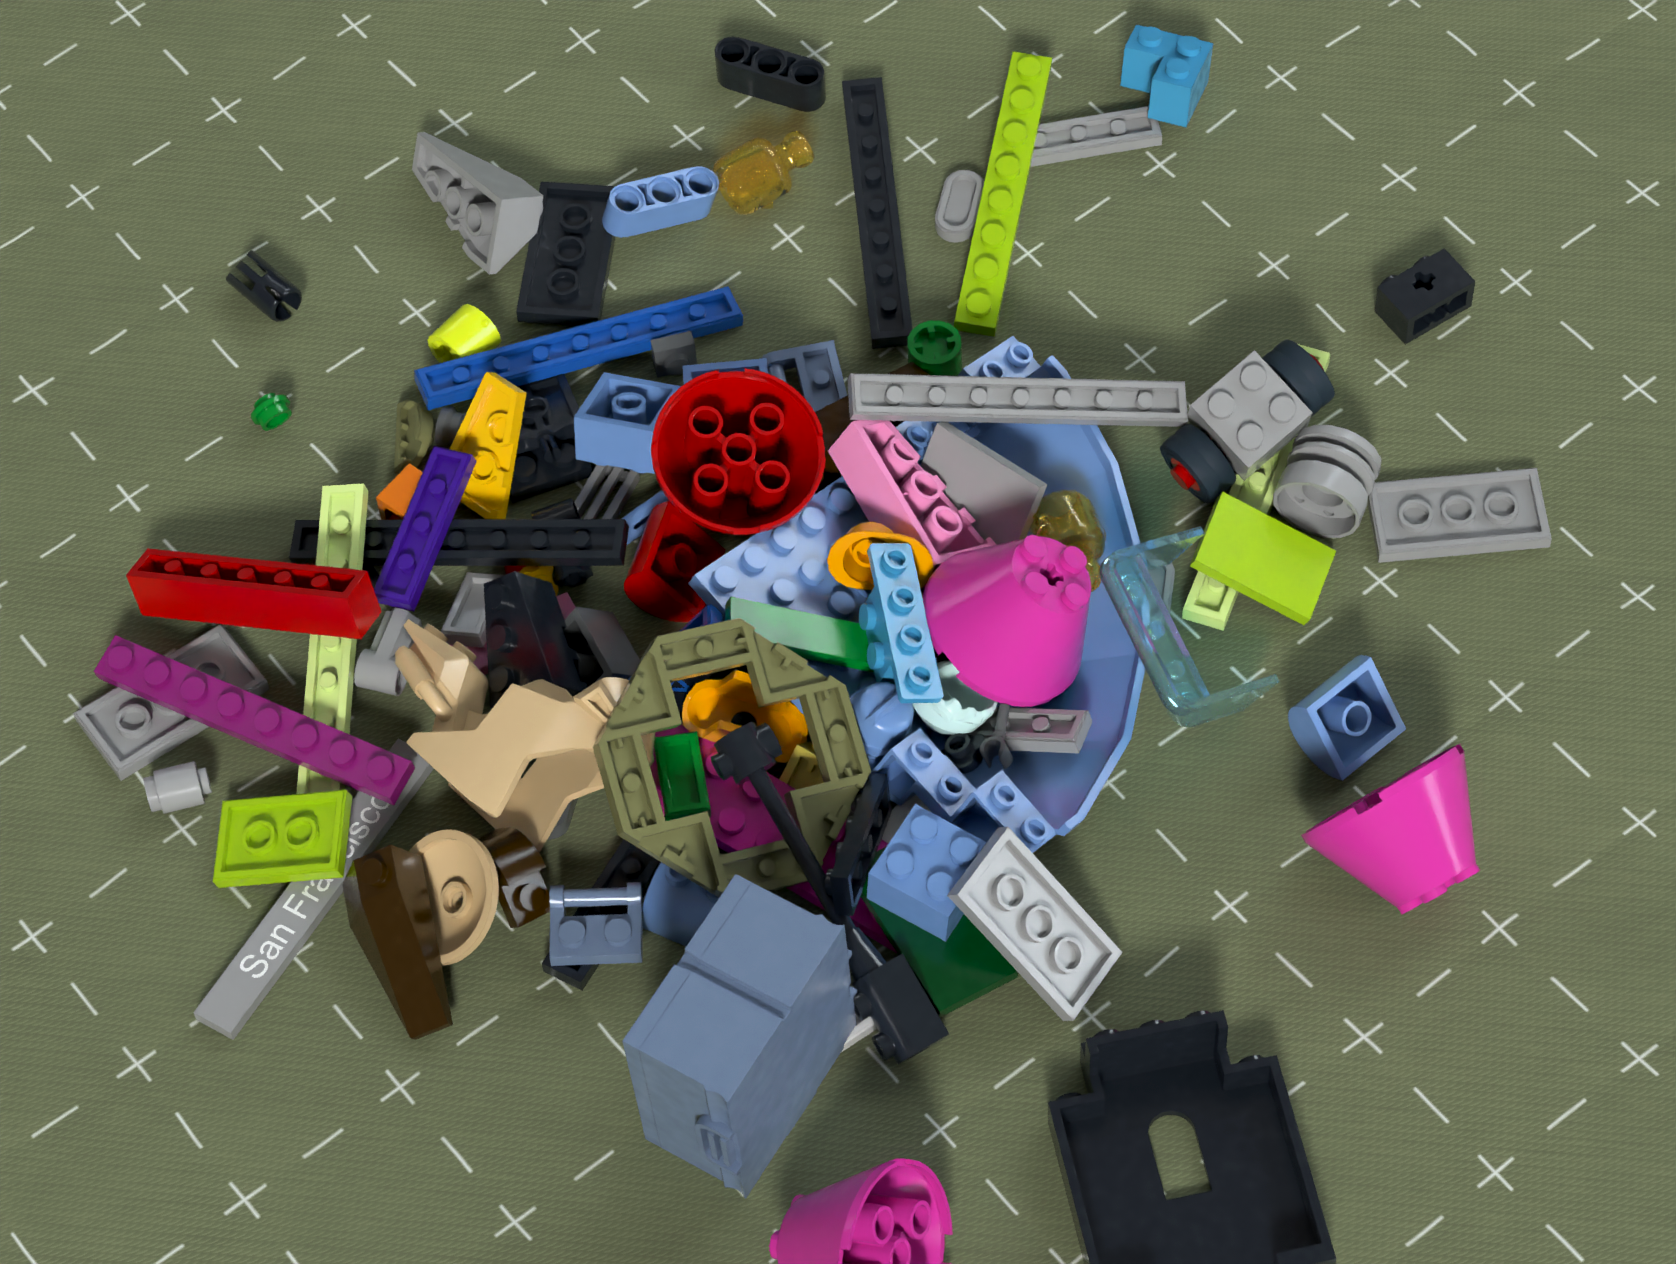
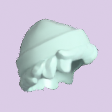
[912,660,998,735]

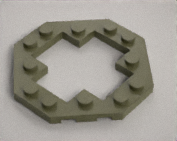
[593,618,871,898]

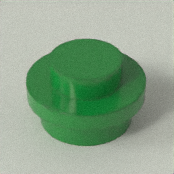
[251,393,292,431]

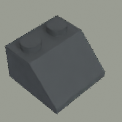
[563,607,640,687]

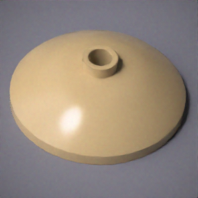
[409,829,499,966]

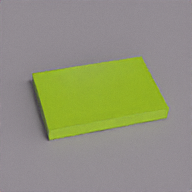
[1190,491,1336,625]
[213,790,352,888]

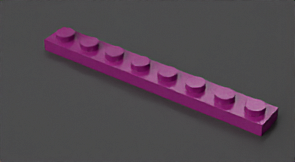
[93,635,415,805]

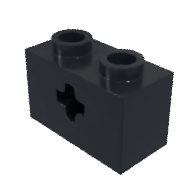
[1375,248,1475,345]

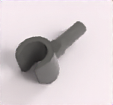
[980,704,1013,769]

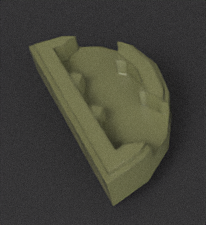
[394,399,435,474]

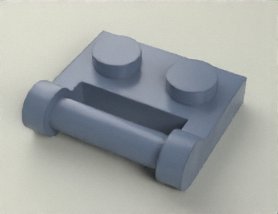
[761,340,847,412]
[549,882,643,966]

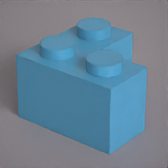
[1120,25,1213,127]

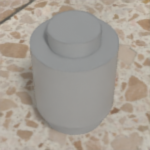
[143,761,212,814]

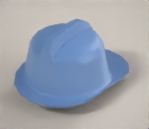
[849,678,925,757]

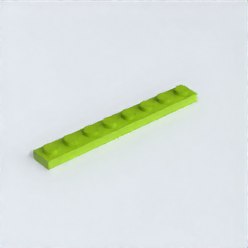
[954,52,1052,337]

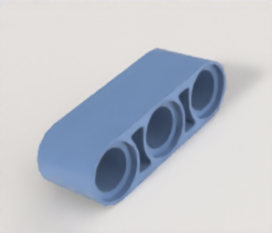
[602,166,719,238]

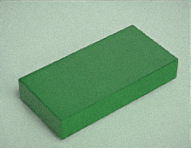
[654,731,711,821]

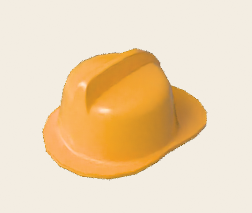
[827,522,934,590]

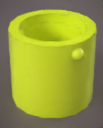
[427,304,501,363]

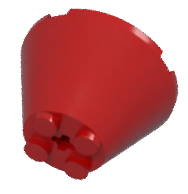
[651,368,826,535]

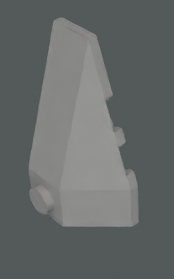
[412,132,543,275]

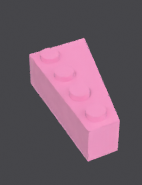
[828,420,997,589]

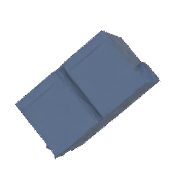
[622,874,857,1199]

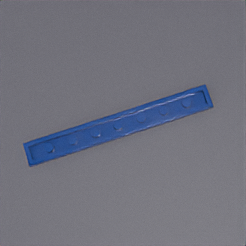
[414,286,743,410]

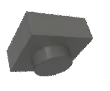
[650,331,697,378]

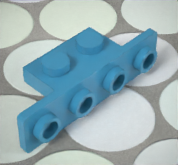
[859,543,944,703]

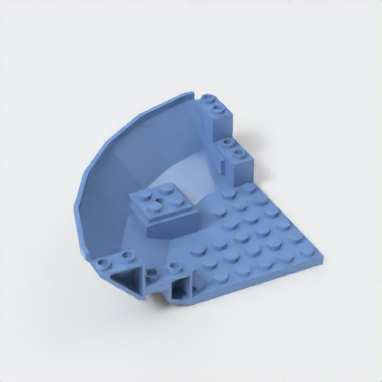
[688,336,1149,853]

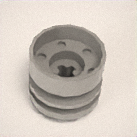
[1273,425,1381,538]

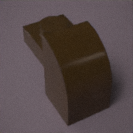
[478,827,550,928]

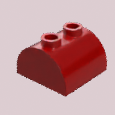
[624,501,726,622]

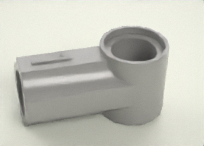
[354,608,422,696]

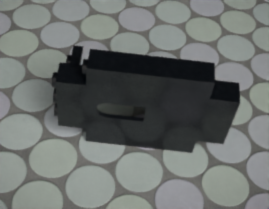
[1048,1010,1336,1264]

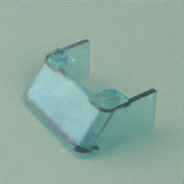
[1099,526,1280,727]

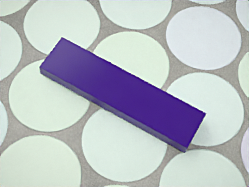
[374,446,476,612]

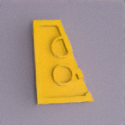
[450,372,526,519]

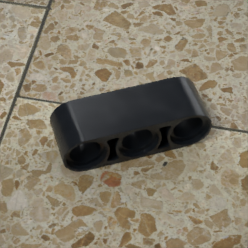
[714,36,826,112]

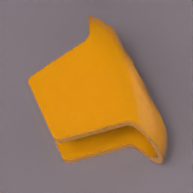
[682,670,808,763]

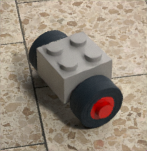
[1160,339,1335,504]

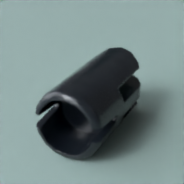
[226,250,302,322]

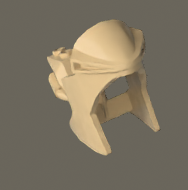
[395,619,655,853]

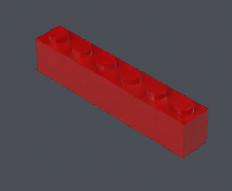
[126,548,382,640]

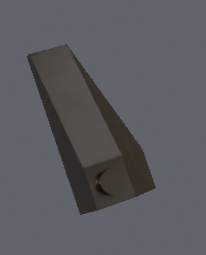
[342,845,453,1040]

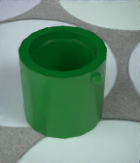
[908,320,962,376]

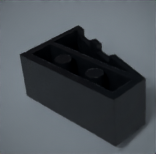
[484,571,588,708]

